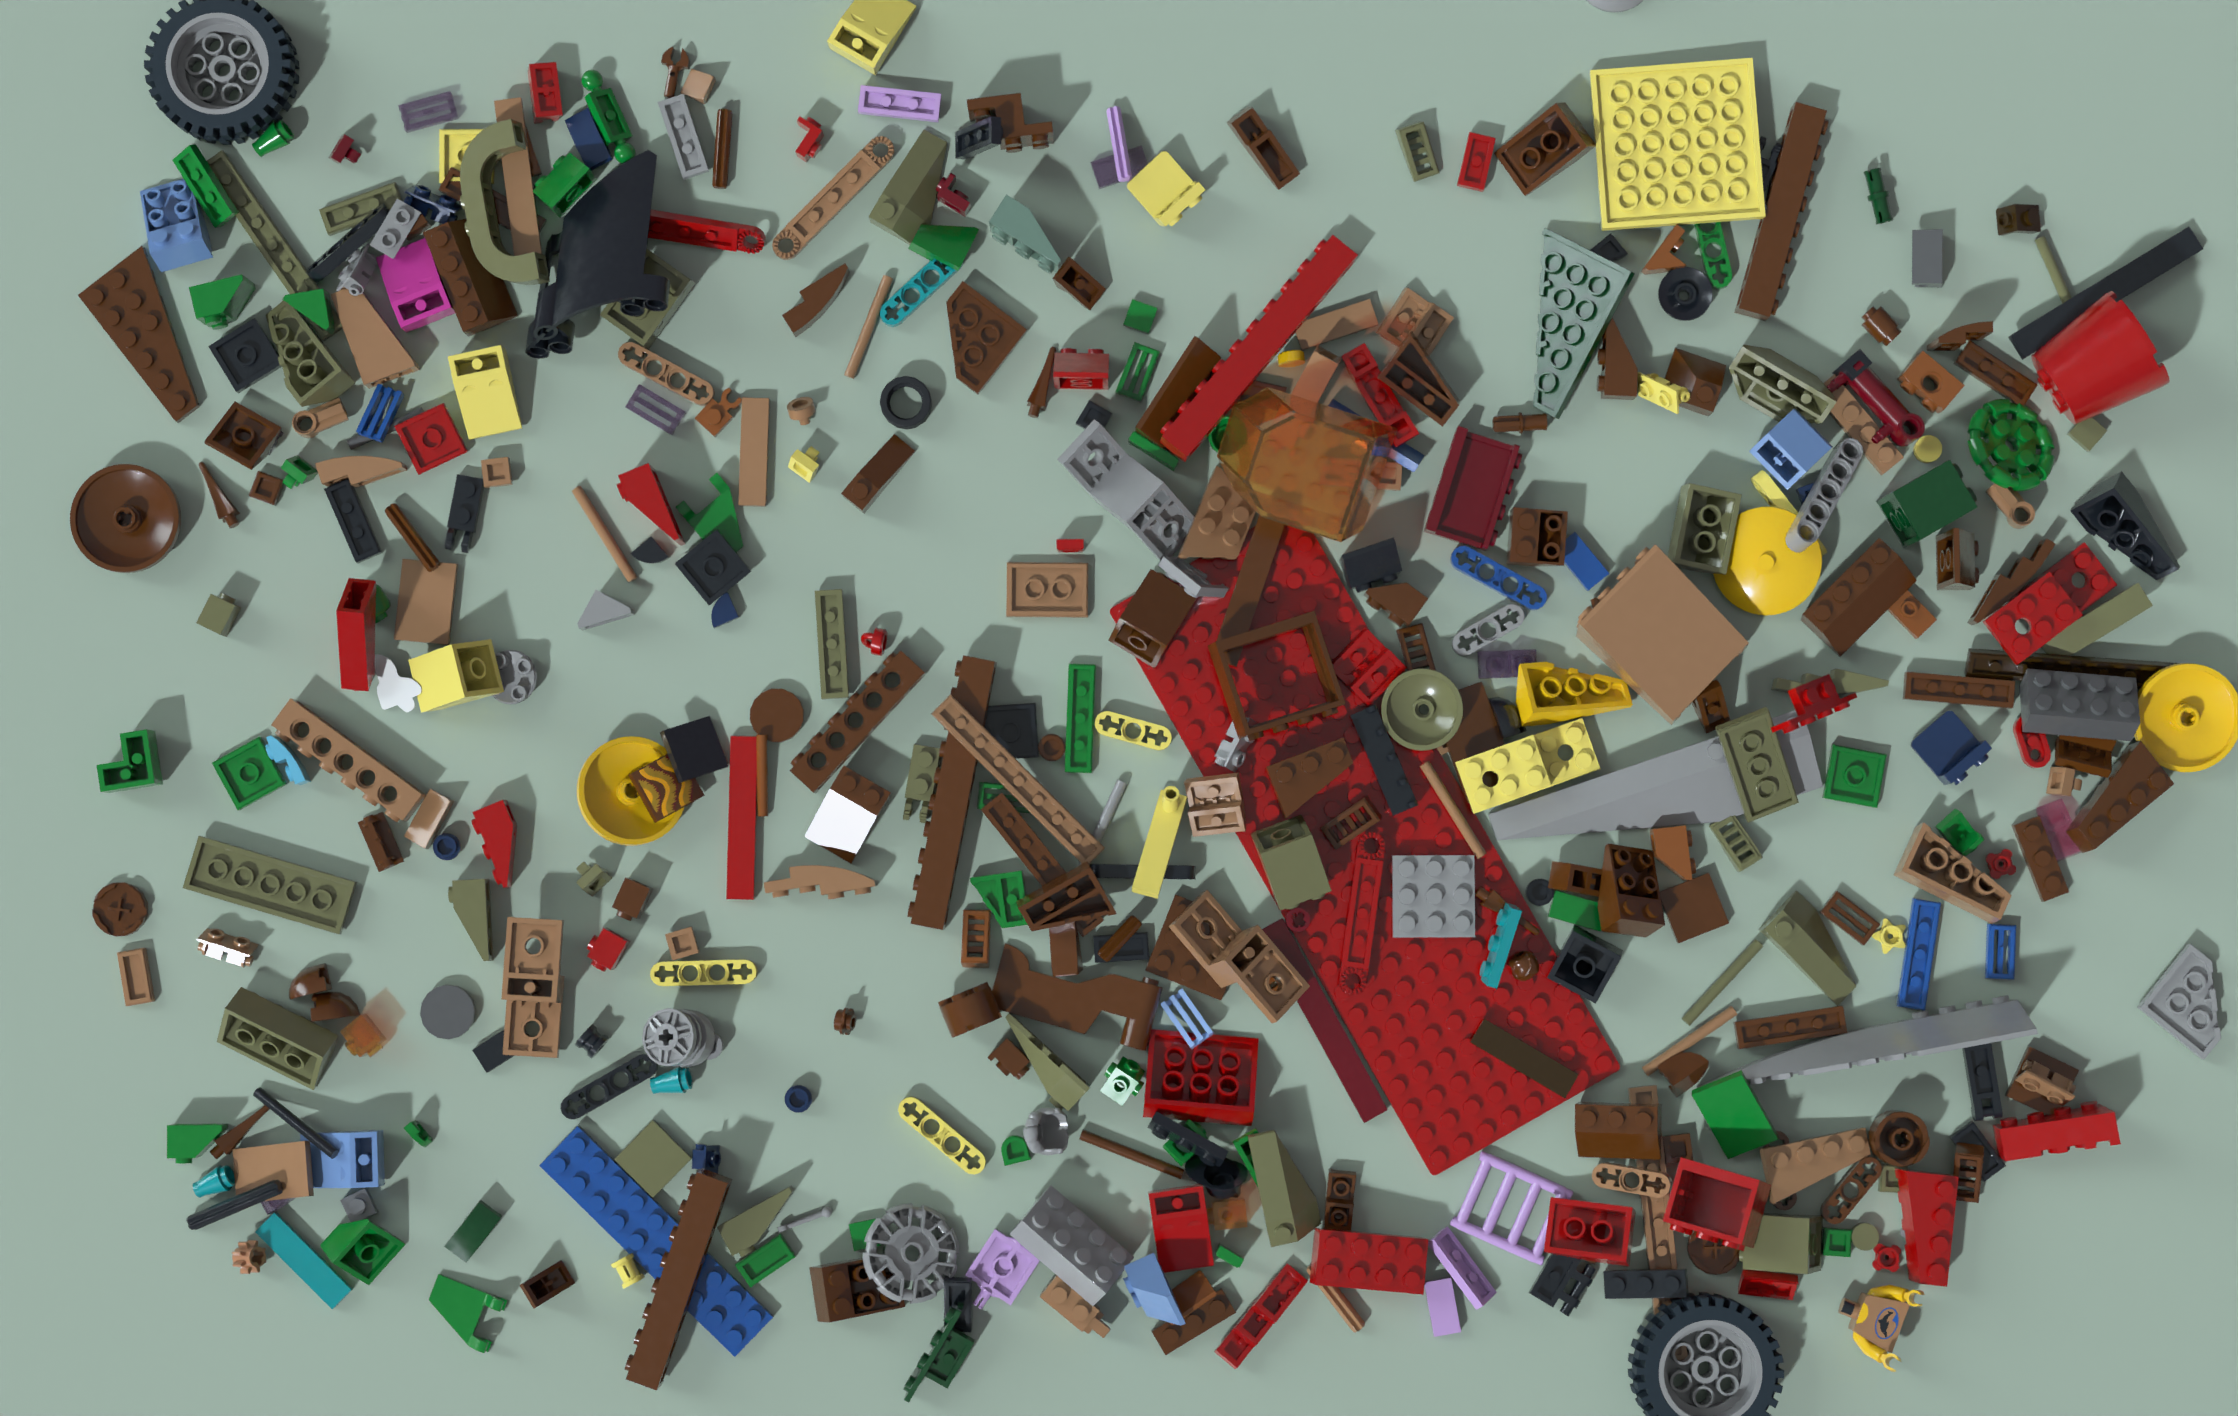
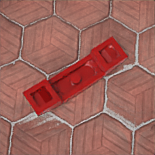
[1341,343,1419,448]

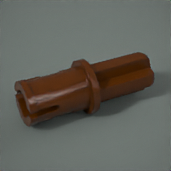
[1492,412,1547,434]

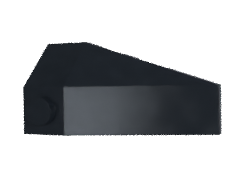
[2070,471,2180,580]

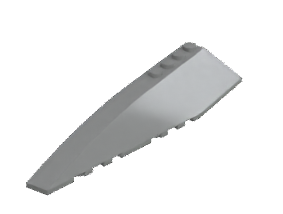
[1488,710,1823,840]
[1696,995,2038,1088]

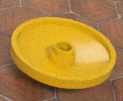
[1713,506,1822,615]
[2134,663,2238,772]
[577,736,684,846]

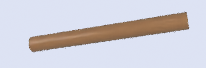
[844,275,893,379]
[572,486,638,583]
[1420,761,1487,859]
[1642,1006,1737,1076]

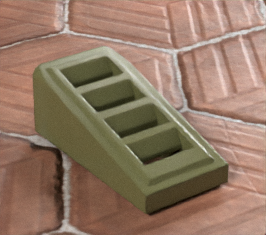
[1395,121,1440,182]
[1709,815,1763,872]

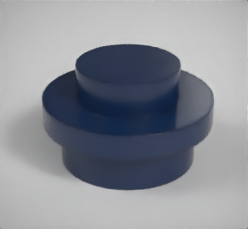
[433,833,461,860]
[785,1085,812,1113]

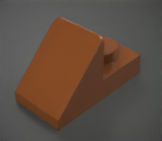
[1641,225,1686,275]

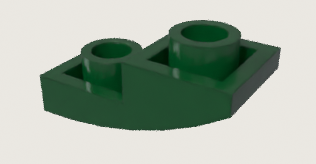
[444,1200,502,1262]

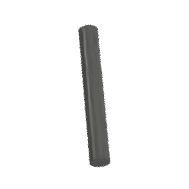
[347,407,424,450]

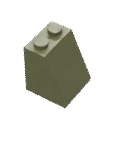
[1251,815,1331,910]
[1739,1213,1823,1274]

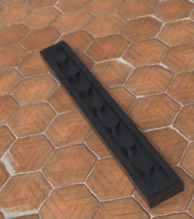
[2008,227,2203,360]

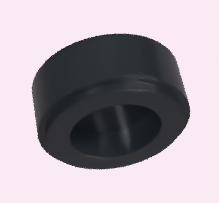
[1526,879,1554,906]

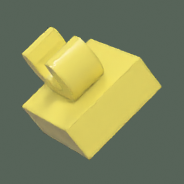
[788,446,820,483]

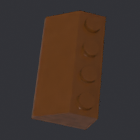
[423,219,519,337]
[1135,336,1221,449]
[1801,538,1917,657]

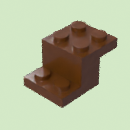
[967,93,1054,153]

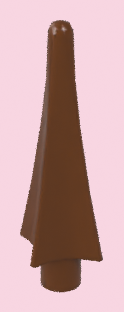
[1027,347,1056,418]
[199,462,240,528]
[1475,886,1540,935]
[210,1105,270,1159]

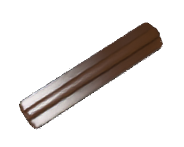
[712,109,733,189]
[385,503,440,572]

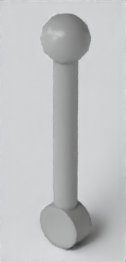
[777,1207,832,1232]

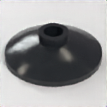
[1658,267,1713,321]

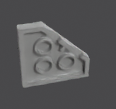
[2137,944,2221,1060]

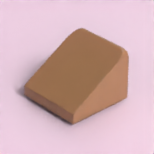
[680,69,716,104]

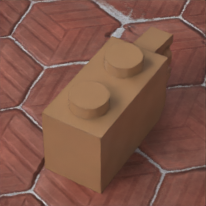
[1040,1275,1111,1338]

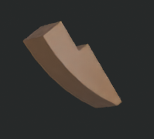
[315,456,407,488]

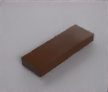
[1953,340,2037,405]

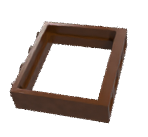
[1208,611,1345,741]

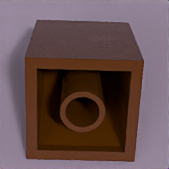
[1108,569,1197,669]

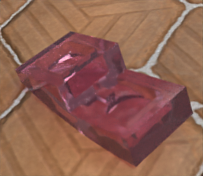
[2036,798,2081,862]

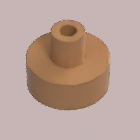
[787,397,816,425]

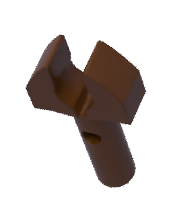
[661,47,690,98]

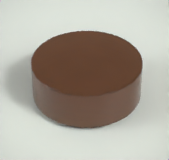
[1038,734,1066,761]

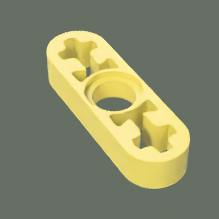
[1095,711,1172,751]

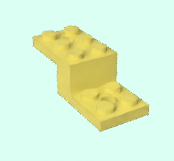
[1455,718,1601,814]

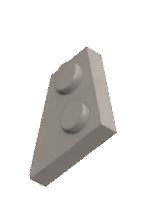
[1158,556,1229,598]

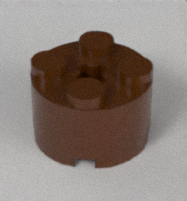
[938,982,1002,1038]
[1868,1110,1930,1167]

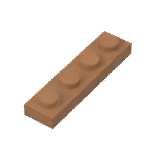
[1823,374,1904,475]

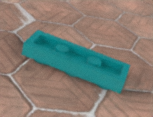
[1480,903,1522,989]

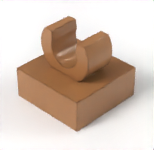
[2046,767,2082,796]

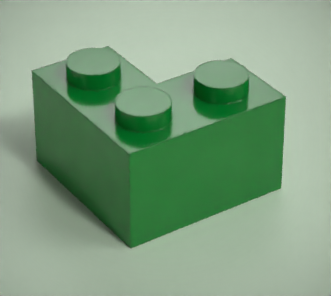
[97,729,163,793]

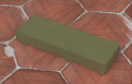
[319,182,403,236]

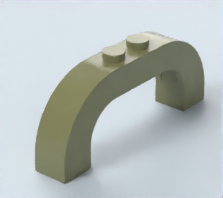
[460,119,550,285]

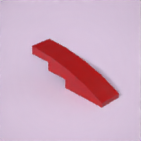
[1214,1263,1308,1369]

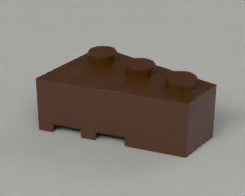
[1378,330,1460,427]
[1265,738,1353,819]
[1016,861,1117,931]

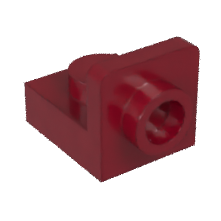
[936,173,971,217]

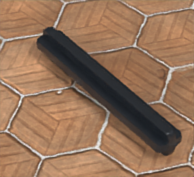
[186,1180,283,1230]

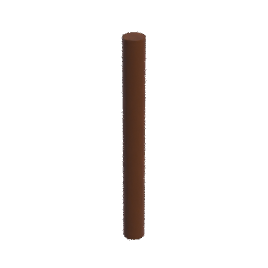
[1079,1129,1185,1179]

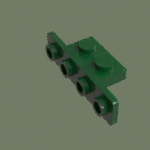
[903,1301,975,1403]

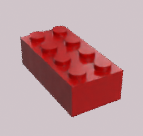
[1310,1228,1428,1295]

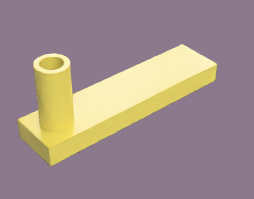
[1132,786,1187,899]

